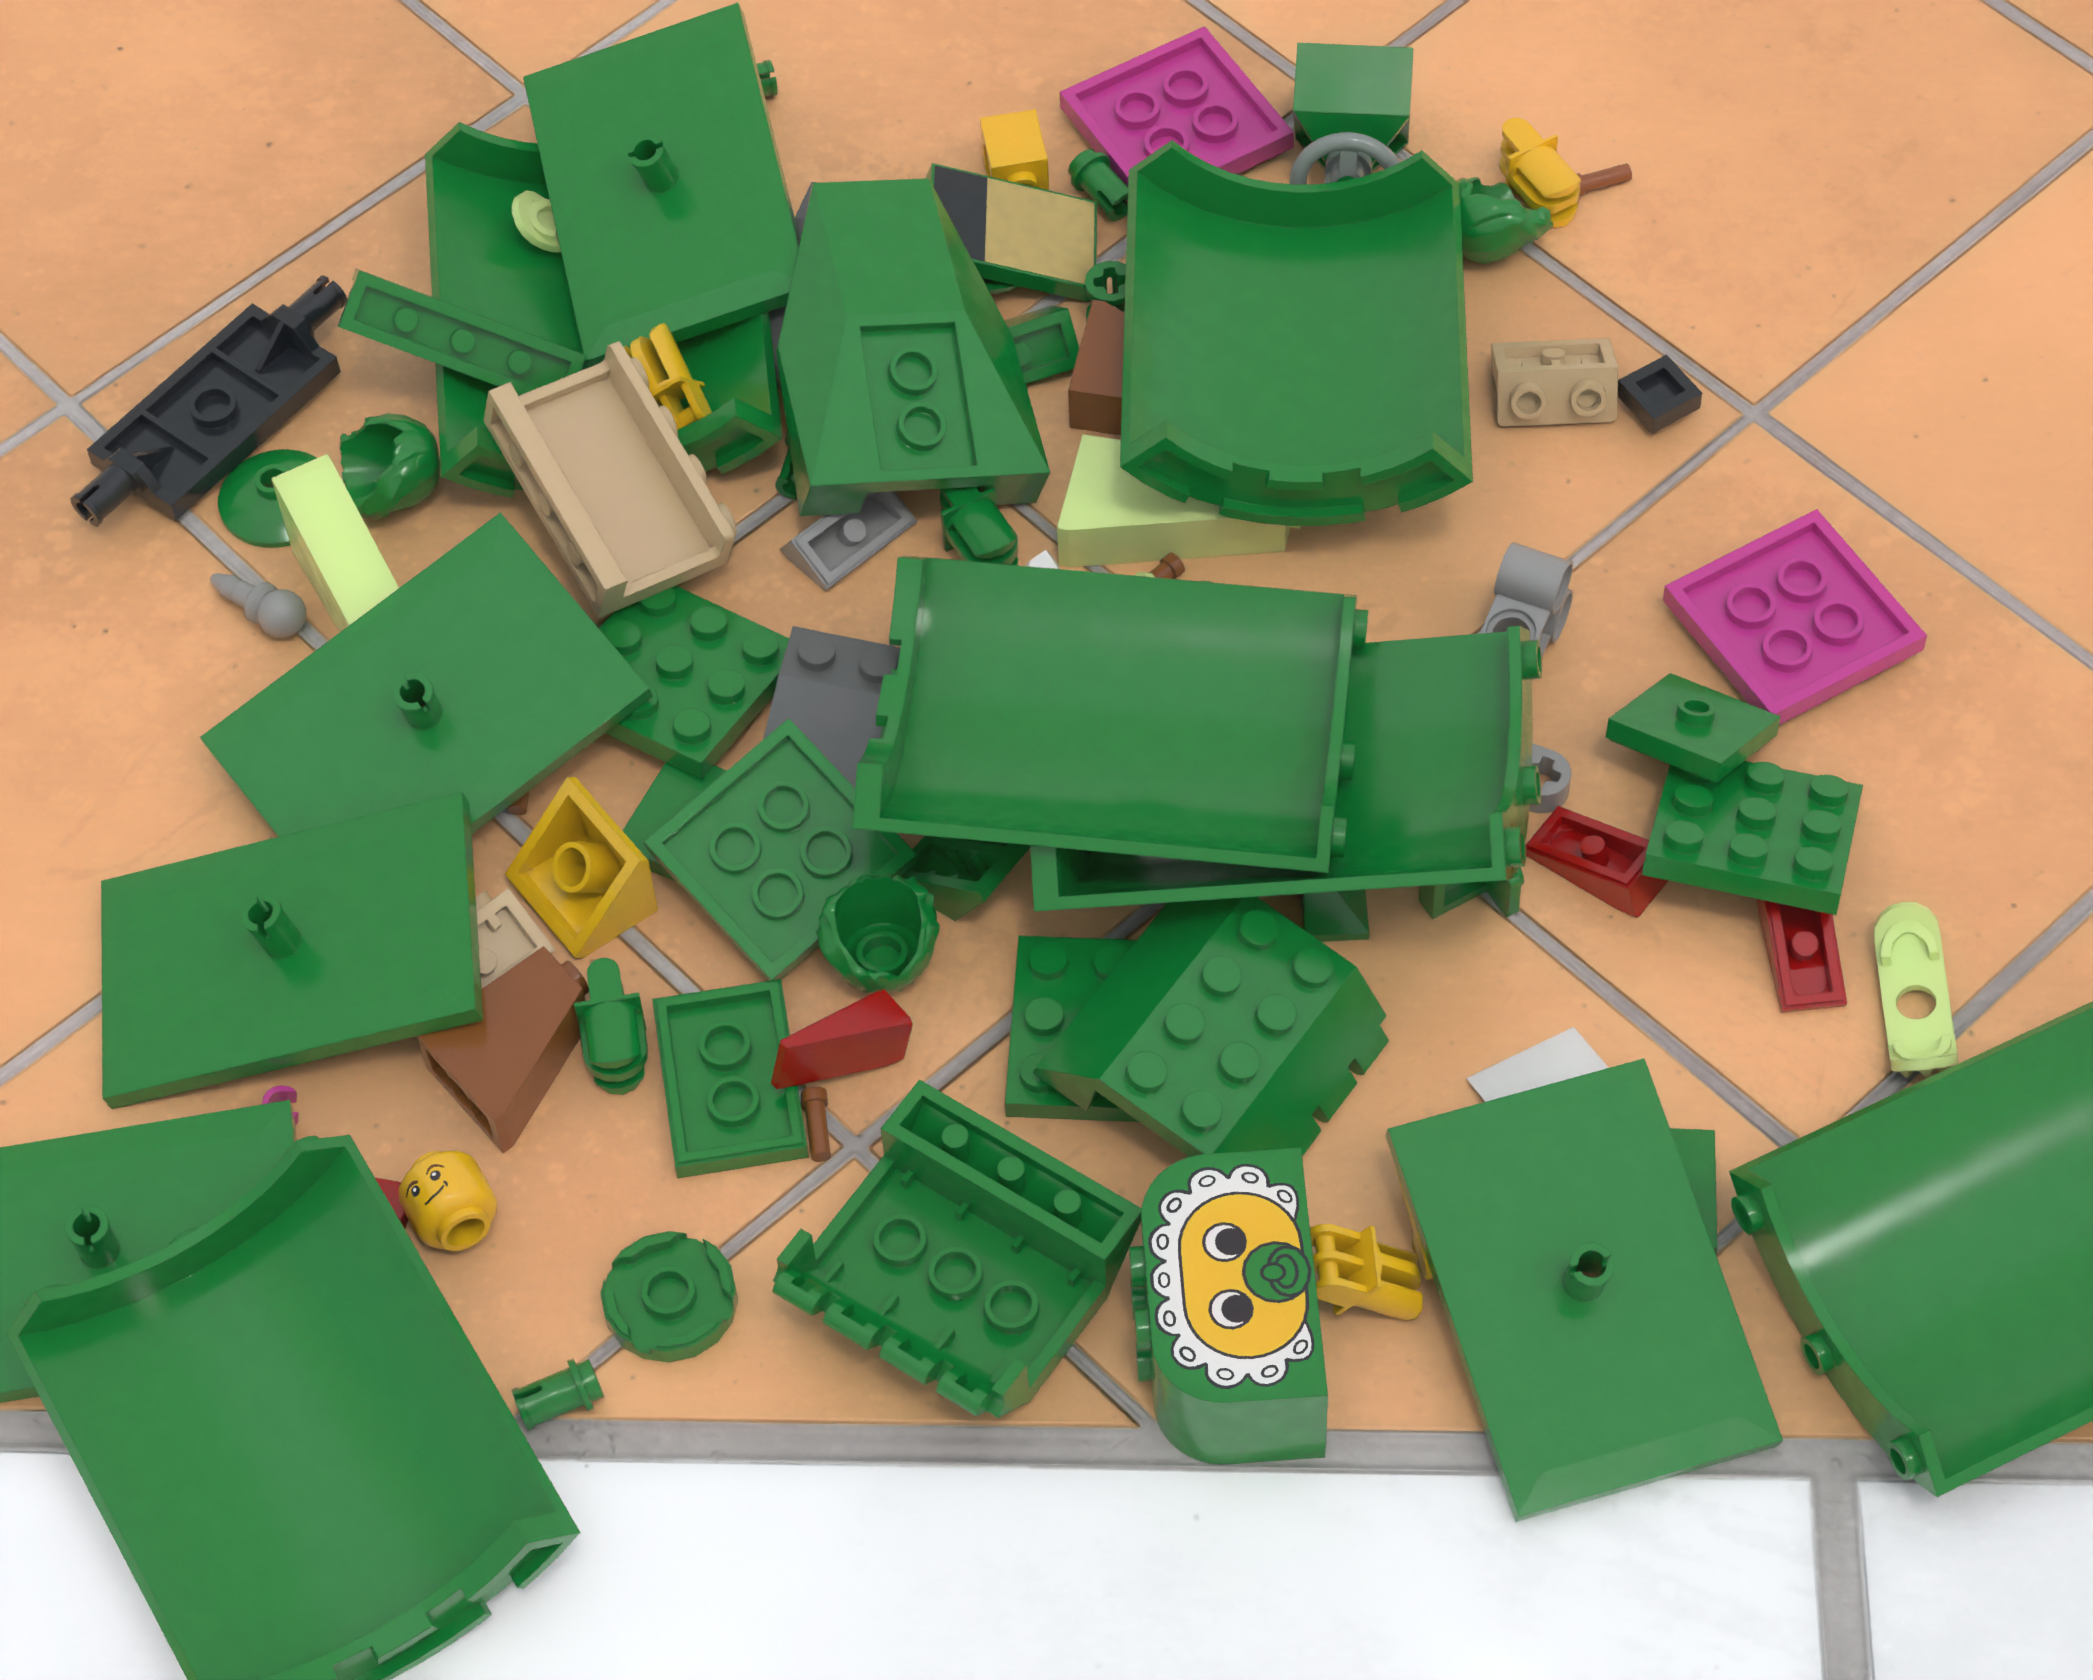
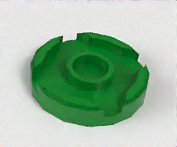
[600,1231,738,1363]

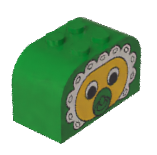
[1129,1147,1328,1465]

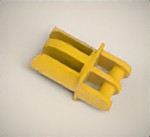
[1499,117,1581,228]
[623,323,712,429]
[1310,1223,1423,1321]

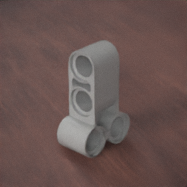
[1480,542,1573,680]

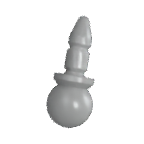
[210,573,306,638]

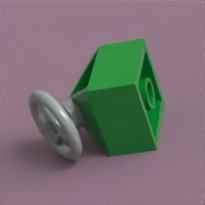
[1289,43,1414,184]

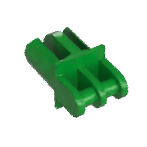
[940,487,1018,565]
[574,958,648,1095]

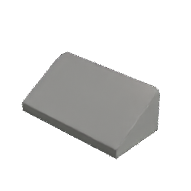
[780,491,917,591]

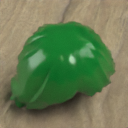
[1457,177,1553,264]
[339,413,440,520]
[815,873,940,994]

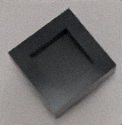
[1618,354,1702,434]

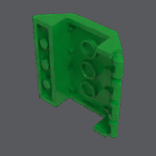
[1033,897,1389,1157]
[772,1079,1142,1418]

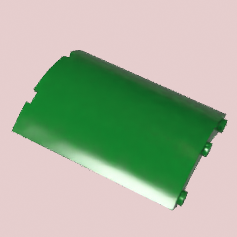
[425,122,783,498]
[1120,140,1473,526]
[852,555,1368,873]
[1030,626,1542,912]
[1729,1001,2093,1497]
[6,1135,581,1680]

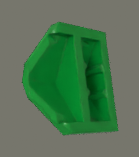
[901,835,1031,921]

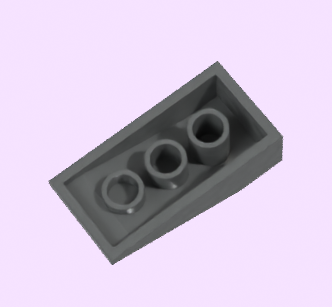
[763,626,900,788]

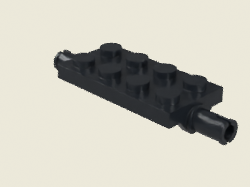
[70,275,347,527]

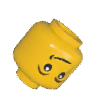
[399,1150,497,1251]

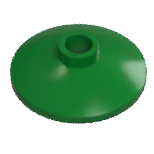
[218,449,317,548]

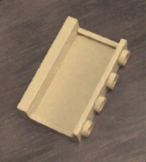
[484,341,737,618]

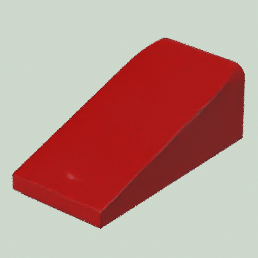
[1526,806,1668,918]
[1757,899,1847,1013]
[771,989,913,1089]

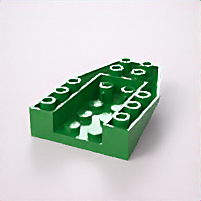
[776,178,1050,516]

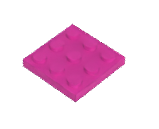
[1059,26,1294,186]
[1663,509,1927,725]

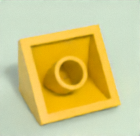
[505,777,658,958]

